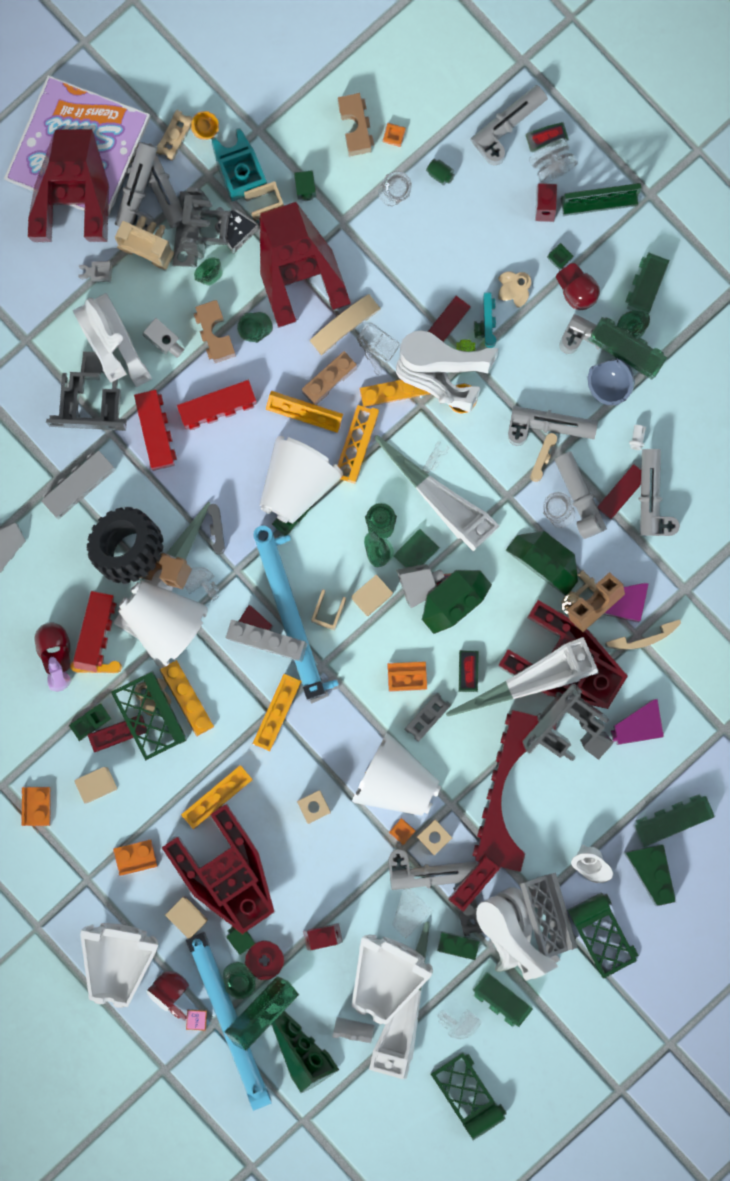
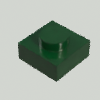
[547,243,574,270]

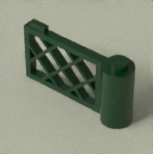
[567,892,639,979]
[431,1053,507,1141]

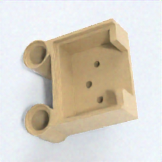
[115,216,174,270]

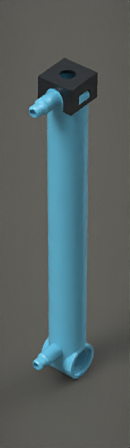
[253,525,339,701]
[186,932,272,1111]

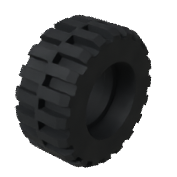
[87,507,164,584]

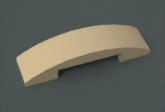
[310,294,381,356]
[605,619,681,650]

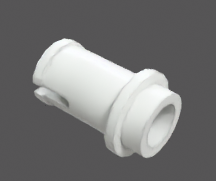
[629,425,646,450]

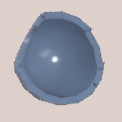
[587,358,635,405]

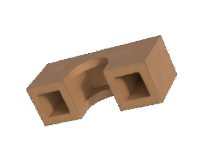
[338,93,374,157]
[193,300,236,363]
[302,351,357,405]
[140,553,192,589]
[567,572,625,632]

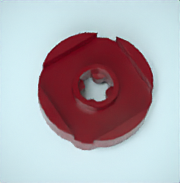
[245,941,284,980]

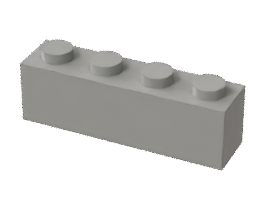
[41,451,116,520]
[226,619,307,662]

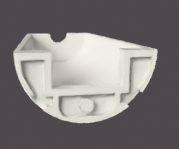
[259,436,343,524]
[118,580,208,668]
[352,733,441,816]
[80,923,158,1008]
[351,935,433,1025]

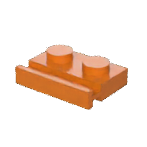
[387,661,427,692]
[21,787,51,826]
[113,840,158,876]

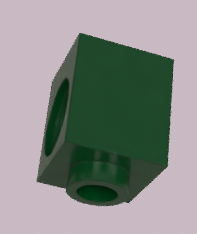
[294,170,316,201]
[226,926,256,955]

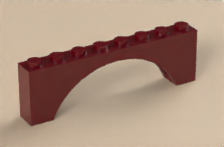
[472,710,557,872]

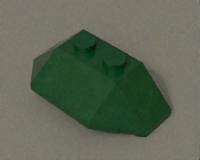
[505,531,578,596]
[421,570,492,634]

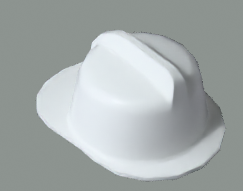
[571,845,613,883]

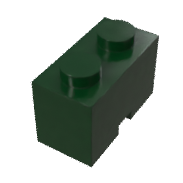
[437,931,480,960]

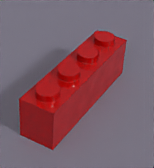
[177,379,257,430]
[134,390,177,471]
[73,591,117,673]

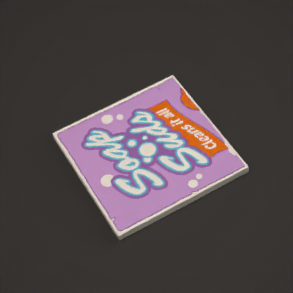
[4,75,151,217]

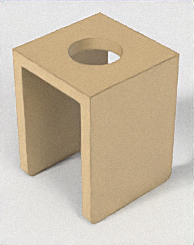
[244,181,284,221]
[352,574,393,616]
[311,589,346,631]
[74,767,117,803]
[297,790,331,824]
[416,819,452,855]
[165,896,208,939]

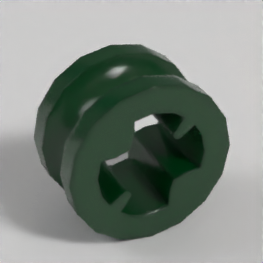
[474,321,485,338]

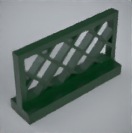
[560,183,641,216]
[111,671,187,761]

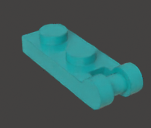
[483,292,497,348]

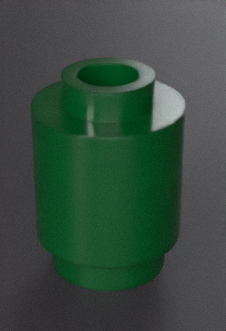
[426,158,455,185]

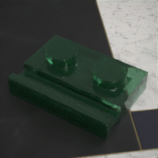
[393,529,440,568]

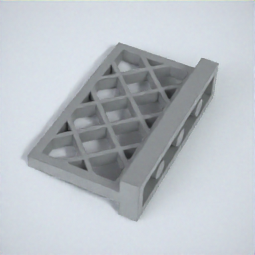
[520,873,577,958]

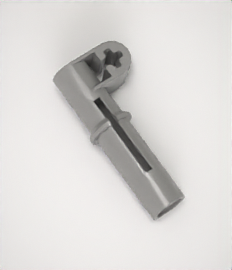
[470,85,548,166]
[115,142,158,231]
[127,143,183,228]
[559,314,651,369]
[508,406,598,446]
[638,449,680,536]
[554,451,607,539]
[388,850,477,890]

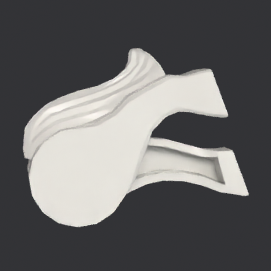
[73,293,152,388]
[396,331,498,412]
[476,887,558,981]

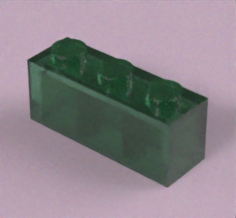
[625,252,670,317]
[472,971,533,1027]

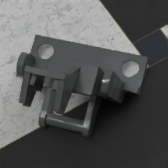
[172,187,231,267]
[46,351,127,431]
[522,684,614,761]

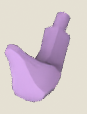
[47,657,71,692]

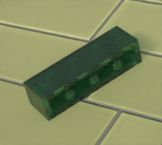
[587,317,667,380]
[633,794,715,847]
[224,976,299,1051]

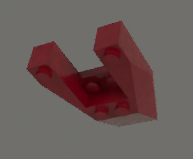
[28,129,109,242]
[260,202,351,328]
[497,600,628,709]
[161,804,275,934]

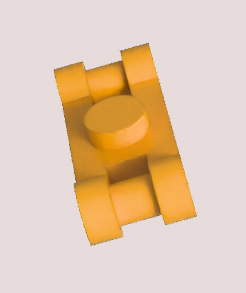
[70,661,122,673]

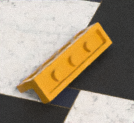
[337,405,379,484]

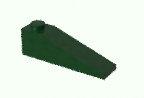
[269,1011,339,1093]

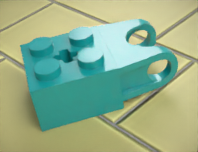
[211,128,267,202]

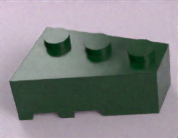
[623,844,676,906]

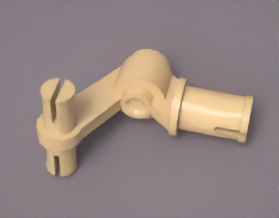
[561,570,596,613]

